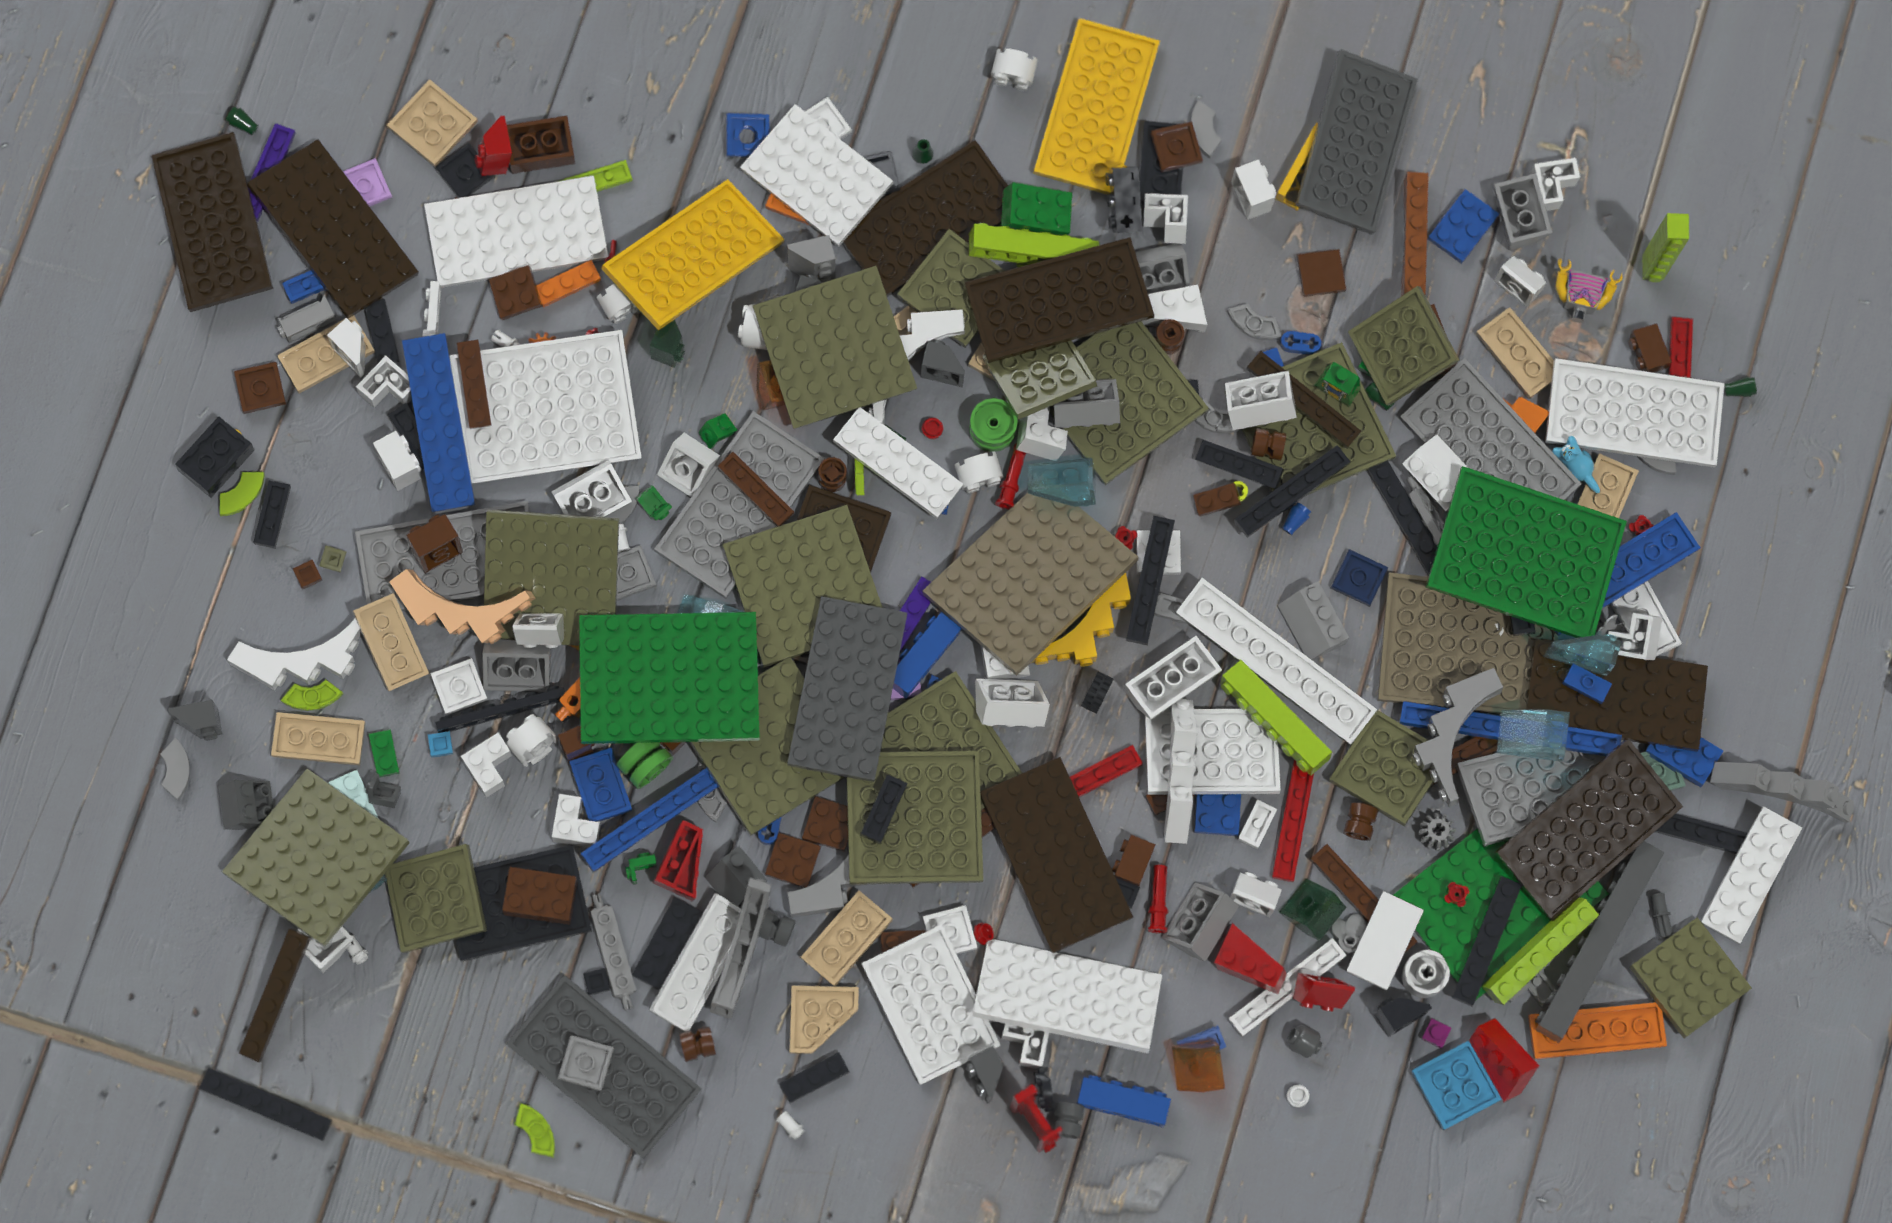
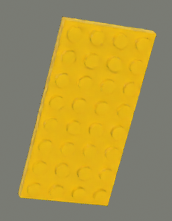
[1033,18,1160,194]
[601,179,785,331]

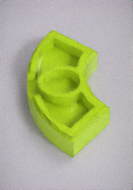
[855,459,865,496]
[220,472,265,517]
[281,679,343,711]
[515,1103,555,1158]

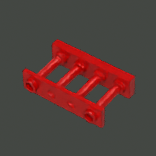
[1009,1084,1063,1153]

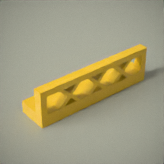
[1275,122,1318,211]

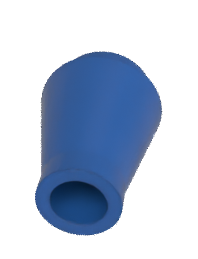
[1282,502,1311,535]

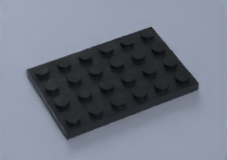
[456,845,592,962]

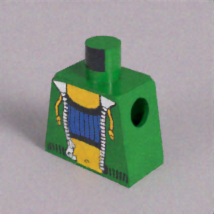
[1314,362,1360,407]

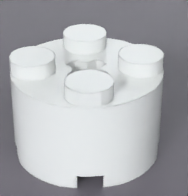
[991,49,1038,91]
[597,284,640,324]
[738,304,767,350]
[955,452,1003,494]
[506,714,558,767]
[1402,950,1450,998]

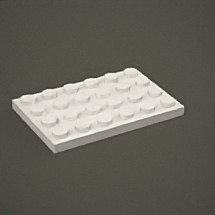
[740,104,893,247]
[1145,709,1281,795]
[861,924,1000,1085]

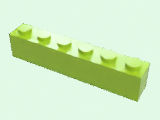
[1642,213,1689,282]
[969,223,1099,265]
[1220,660,1332,776]
[1481,898,1599,1005]

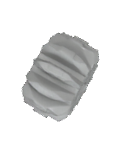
[1418,813,1456,851]

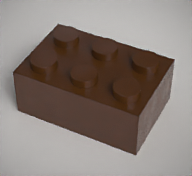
[507,116,575,174]
[407,514,463,574]
[502,867,578,925]

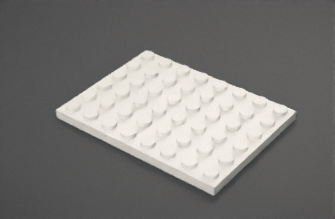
[450,330,642,484]

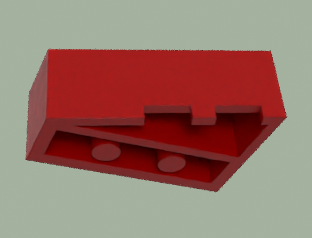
[652,820,703,902]
[1214,923,1287,994]
[1469,1018,1539,1102]

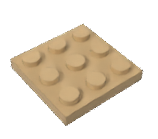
[387,79,478,167]

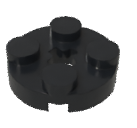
[1033,1066,1054,1112]

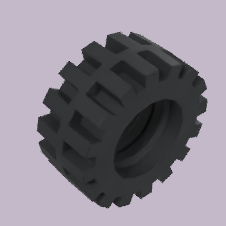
[1081,671,1114,714]

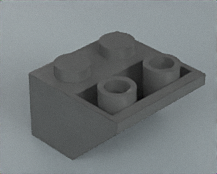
[218,780,274,830]
[966,1046,1003,1104]

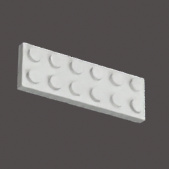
[833,407,963,519]
[1701,806,1802,944]
[649,894,742,1032]

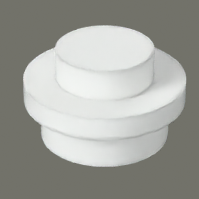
[1287,1085,1309,1107]

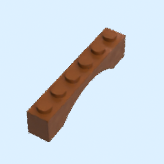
[1401,172,1428,296]

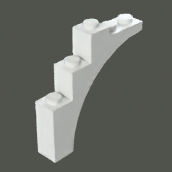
[869,310,965,424]
[227,618,362,691]
[1164,699,1197,844]

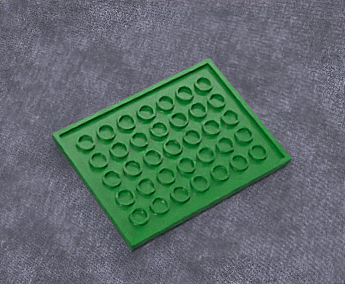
[1426,466,1627,643]
[579,612,760,744]
[1393,828,1609,1001]

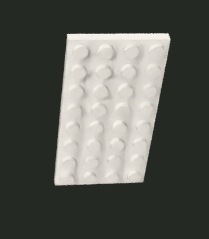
[424,176,608,288]
[1545,358,1724,467]
[972,939,1162,1053]

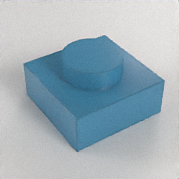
[428,731,453,758]

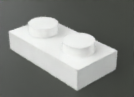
[1238,799,1277,850]

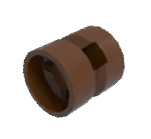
[1155,319,1184,355]
[1251,428,1286,461]
[818,457,847,492]
[1343,803,1378,841]
[679,1026,716,1062]

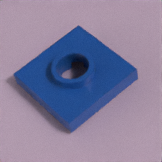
[726,113,769,157]

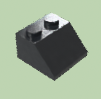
[1374,997,1432,1037]

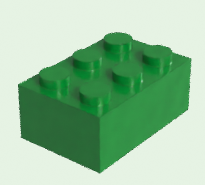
[1001,182,1072,236]

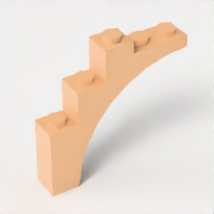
[389,569,536,644]

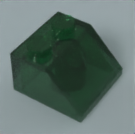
[650,319,685,368]
[1279,878,1347,941]

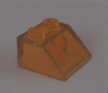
[1171,1039,1225,1092]

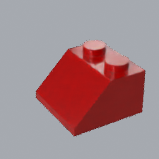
[475,116,512,176]
[1293,973,1355,1011]

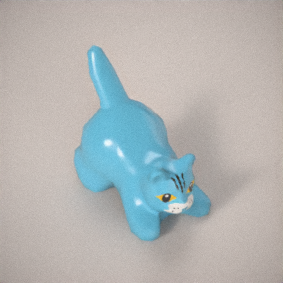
[1552,436,1600,493]

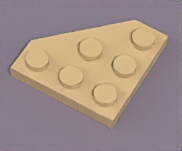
[790,986,859,1054]

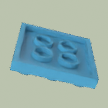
[1411,1041,1502,1131]

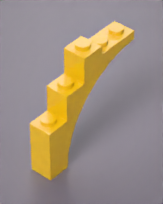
[1031,573,1131,667]

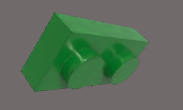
[369,729,400,778]

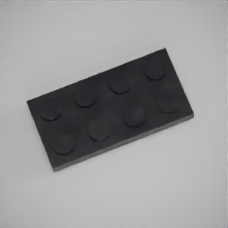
[1139,121,1183,204]
[632,897,704,991]

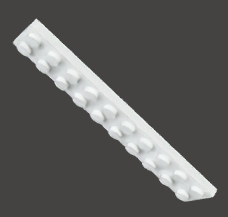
[1176,578,1377,745]

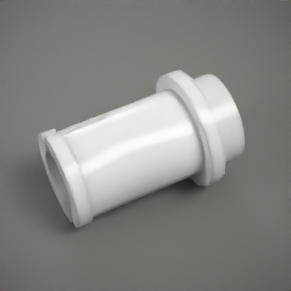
[491,329,520,347]
[618,524,630,553]
[347,935,368,965]
[776,1111,804,1140]

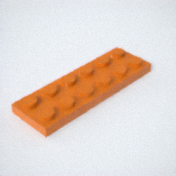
[1528,1002,1667,1060]

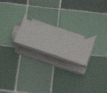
[277,295,337,343]

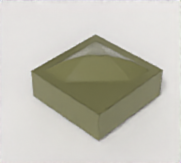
[319,545,347,572]

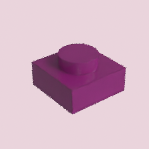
[1421,1018,1452,1049]

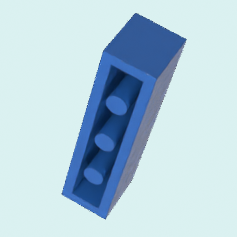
[893,612,962,699]
[1077,1075,1171,1127]

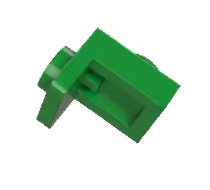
[698,413,737,449]
[635,485,672,521]
[625,853,657,885]

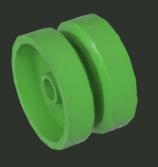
[969,398,1018,452]
[617,743,673,789]

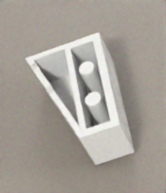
[1141,285,1207,333]

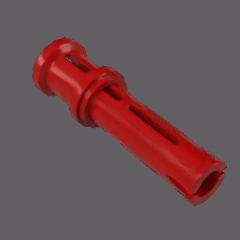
[995,444,1026,510]
[1148,865,1168,933]

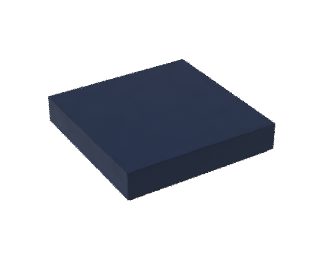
[1330,549,1388,607]

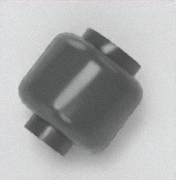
[1287,1024,1322,1058]

